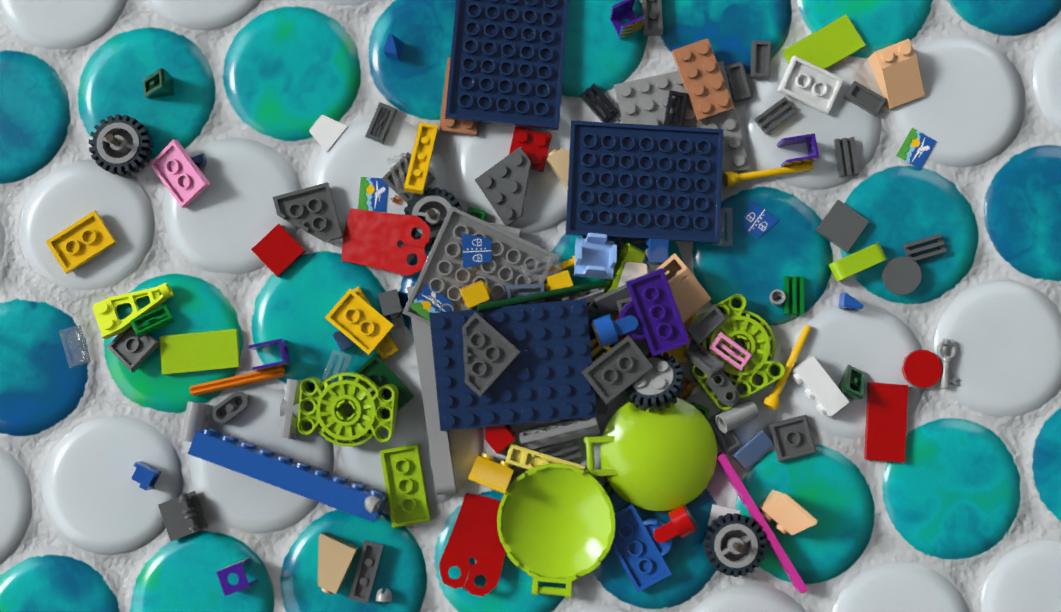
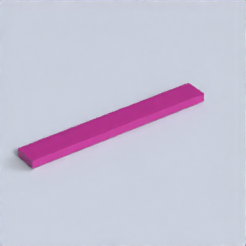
[717,453,808,594]

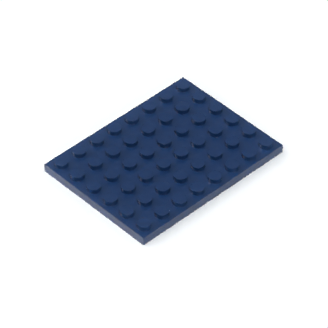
[445,0,569,130]
[565,120,723,244]
[429,299,597,431]

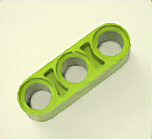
[829,242,887,282]
[604,243,645,293]
[690,364,733,410]

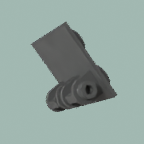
[158,491,208,541]

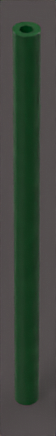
[476,279,609,313]

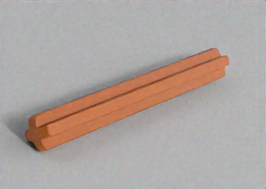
[190,366,286,396]

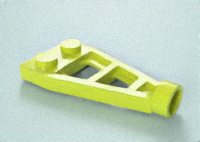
[92,282,173,340]

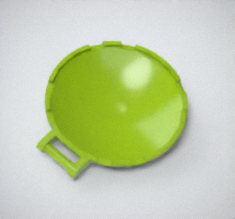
[584,397,717,511]
[497,463,615,599]

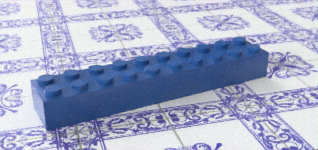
[188,428,387,523]

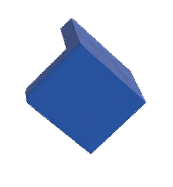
[645,239,669,262]
[132,461,161,490]

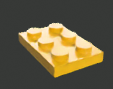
[46,210,117,274]
[325,289,394,355]

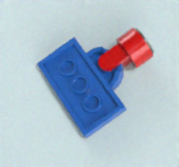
[611,504,698,593]

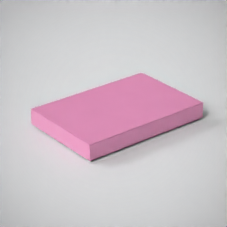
[149,140,210,208]

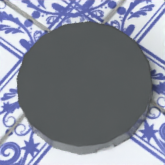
[881,256,922,295]

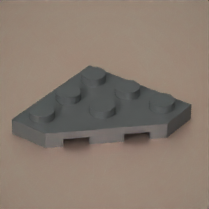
[475,147,532,226]
[273,182,343,242]
[462,312,520,396]

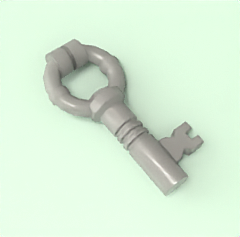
[937,338,958,388]

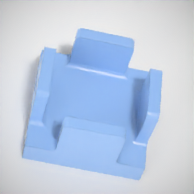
[574,233,617,280]

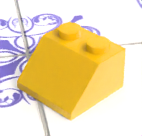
[468,453,514,494]

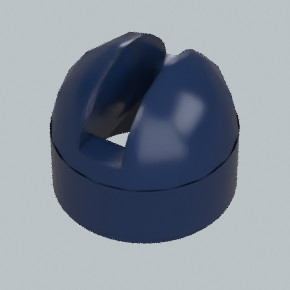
[191,154,207,169]

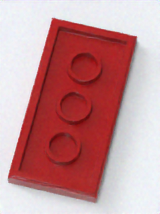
[864,382,908,463]

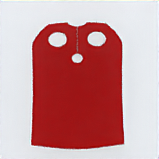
[341,208,430,276]
[439,493,506,596]

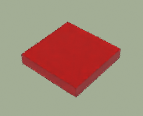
[251,224,306,277]

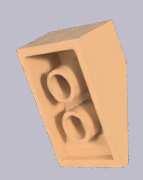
[867,39,925,110]
[758,490,818,535]

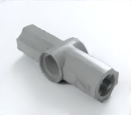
[279,379,303,439]

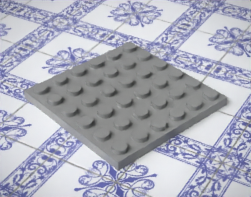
[613,61,750,176]
[402,206,556,325]

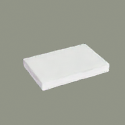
[777,56,844,114]

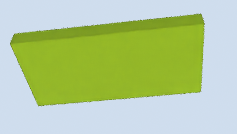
[781,14,866,70]
[159,329,241,375]
[380,443,431,528]

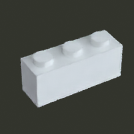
[791,356,849,416]

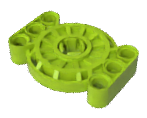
[694,294,785,398]
[297,372,399,447]

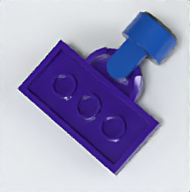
[591,268,690,356]

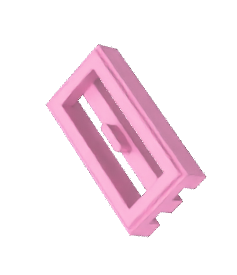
[709,332,752,371]

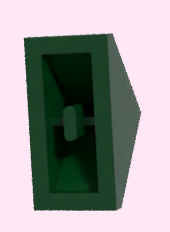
[143,68,174,98]
[838,365,866,400]

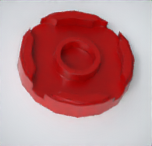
[902,350,942,388]

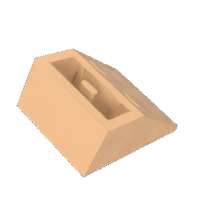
[656,253,711,323]

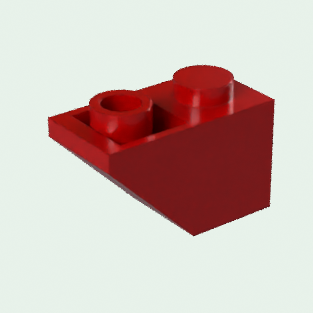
[485,425,516,454]

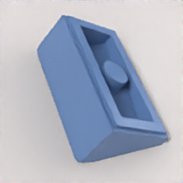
[732,430,774,470]

